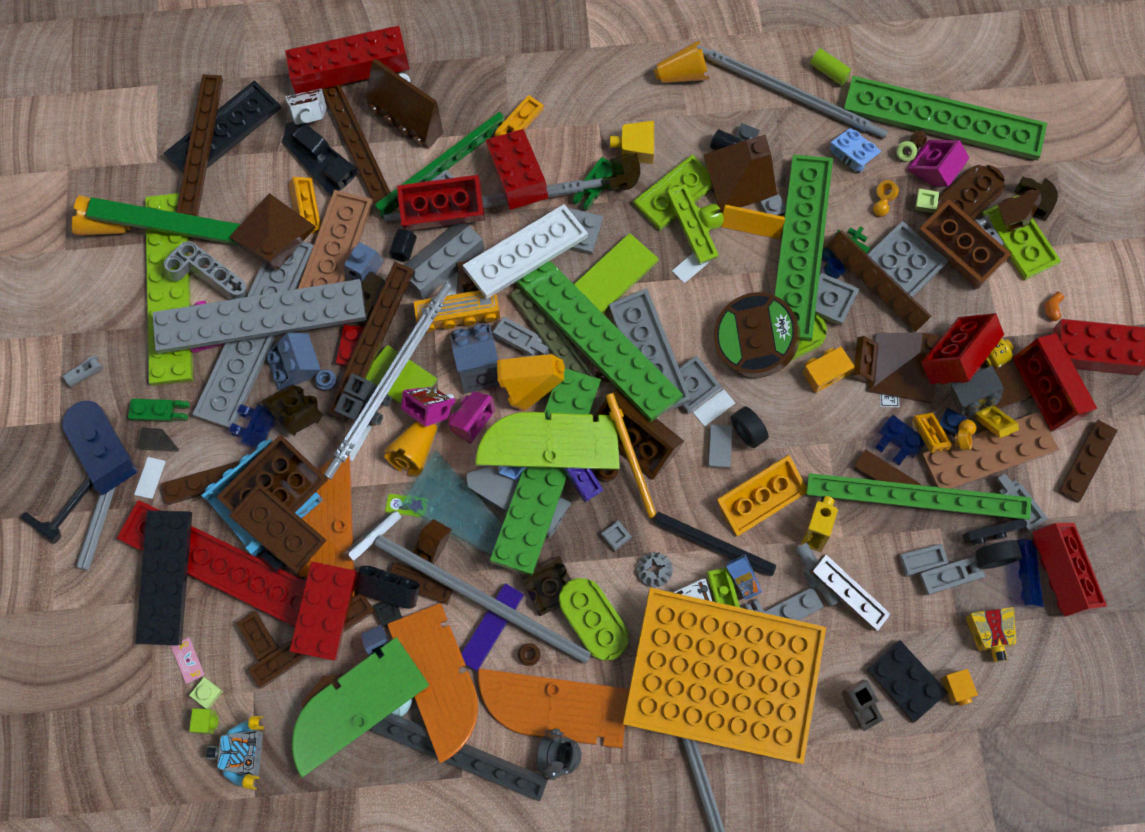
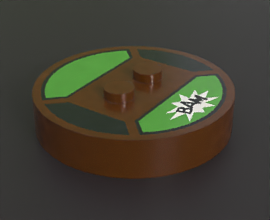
[714,292,800,378]

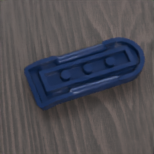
[63,401,137,495]

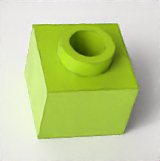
[189,708,219,735]

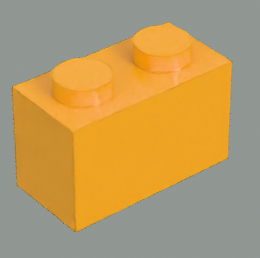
[802,347,855,393]

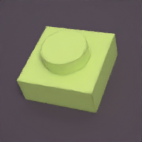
[915,189,939,213]
[189,677,223,709]

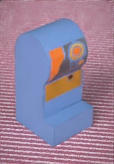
[726,554,762,600]

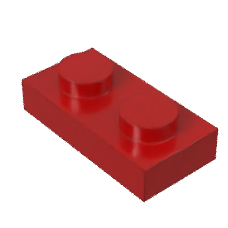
[336,325,364,367]

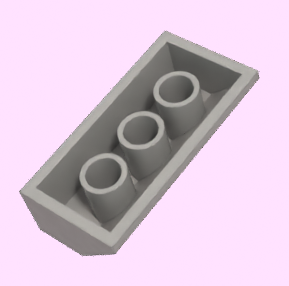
[405,223,484,300]

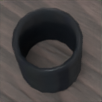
[710,129,742,151]
[388,229,417,262]

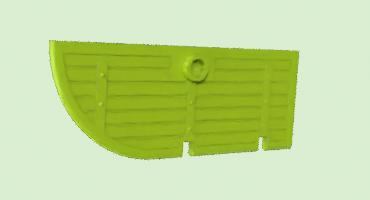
[475,412,620,470]

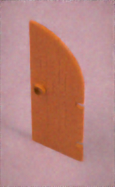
[298,454,355,597]
[387,603,478,763]
[478,668,629,748]

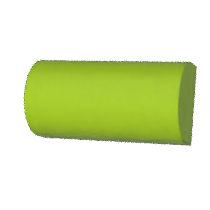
[810,48,851,86]
[706,567,740,608]

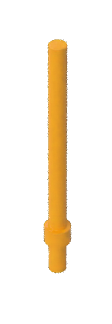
[605,393,656,518]

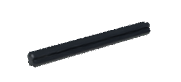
[653,512,776,576]

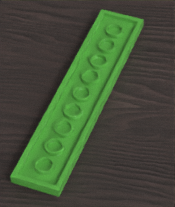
[844,76,1047,161]
[775,154,833,342]
[515,261,683,423]
[490,368,601,576]

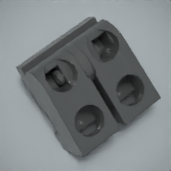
[334,373,392,425]

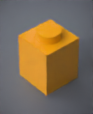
[941,669,978,706]

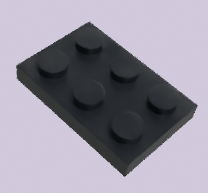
[866,640,948,723]

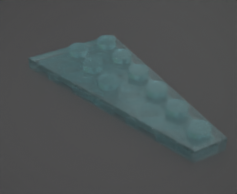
[402,450,503,556]

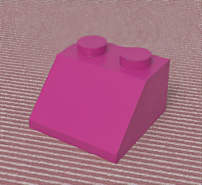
[907,140,969,187]
[448,391,495,444]

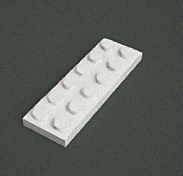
[463,204,588,299]

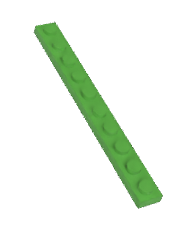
[806,473,1032,520]

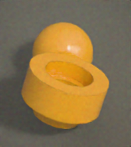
[873,180,899,217]
[955,419,976,450]

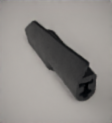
[283,122,358,196]

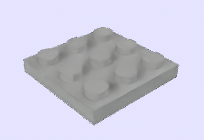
[868,221,949,297]

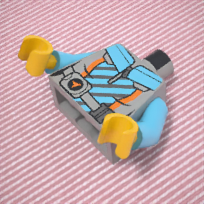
[206,716,264,790]

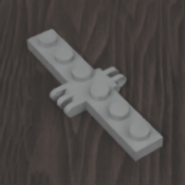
[740,587,824,621]

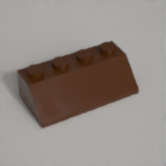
[593,389,684,480]

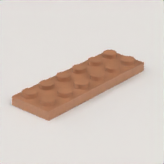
[298,190,373,289]
[921,411,1059,489]

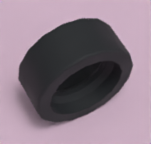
[730,406,769,448]
[975,540,1022,569]

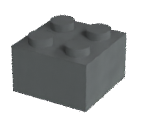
[950,366,1004,416]

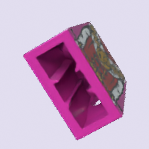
[401,387,455,427]

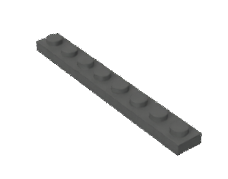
[371,713,548,801]

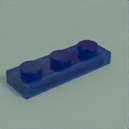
[1017,539,1044,608]

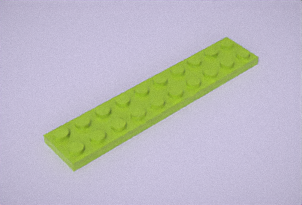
[145,193,193,386]

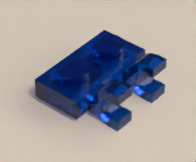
[229,404,276,450]
[875,414,925,465]

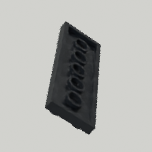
[164,80,281,173]
[135,510,192,645]

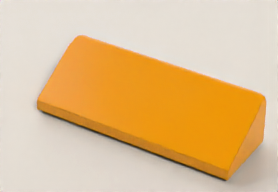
[288,177,321,234]
[721,205,785,239]

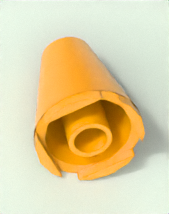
[654,40,709,83]
[72,195,132,236]
[384,420,437,477]

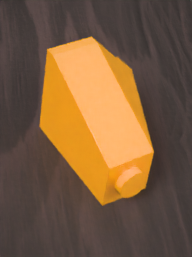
[497,354,565,411]

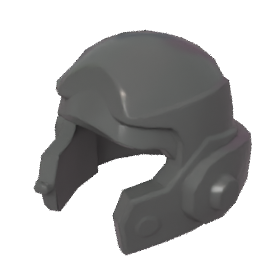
[537,729,581,780]

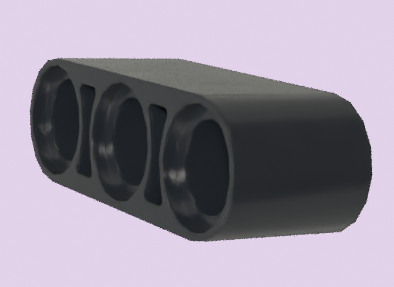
[355,566,420,609]

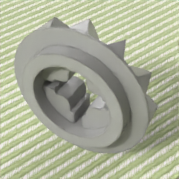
[637,552,673,587]

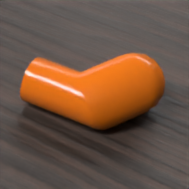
[1044,291,1065,322]

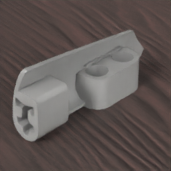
[467,467,571,538]

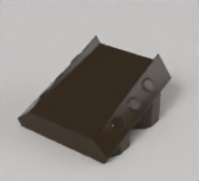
[261,384,323,436]
[519,556,571,616]

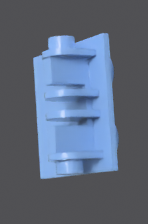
[829,128,881,173]

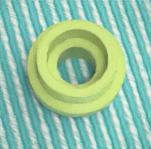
[896,141,917,161]

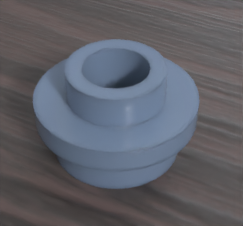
[315,370,336,390]

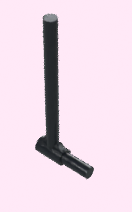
[21,476,93,544]

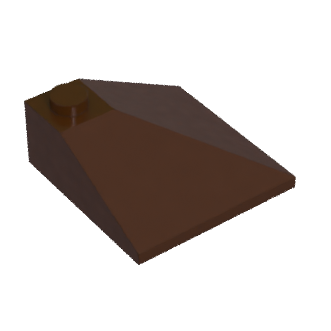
[703,134,777,213]
[230,193,316,272]
[868,333,942,403]

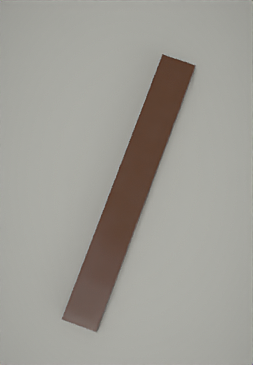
[176,74,223,216]
[322,85,391,208]
[326,262,415,422]

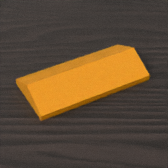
[716,454,807,537]

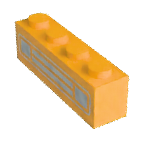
[413,290,501,333]

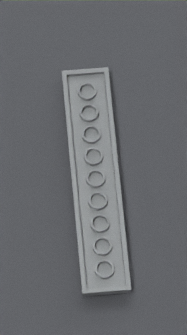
[192,242,314,430]
[153,279,366,354]

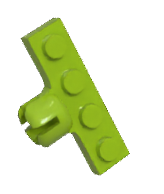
[666,184,724,265]

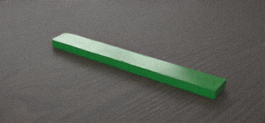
[375,111,504,218]
[86,197,241,245]

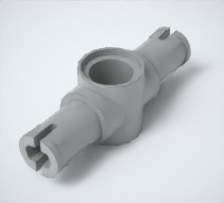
[795,543,840,607]

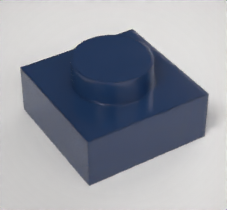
[939,407,967,437]

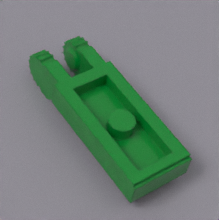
[572,157,614,211]
[128,398,190,422]

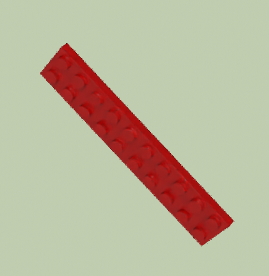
[117,500,306,627]

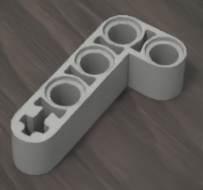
[164,241,247,300]

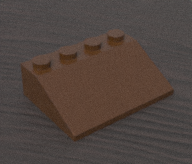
[366,59,443,149]
[217,434,328,513]

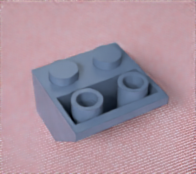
[449,324,498,372]
[267,333,321,390]

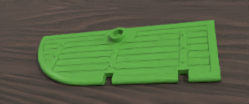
[292,637,430,778]

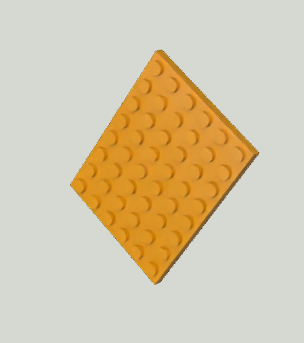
[622,588,826,764]

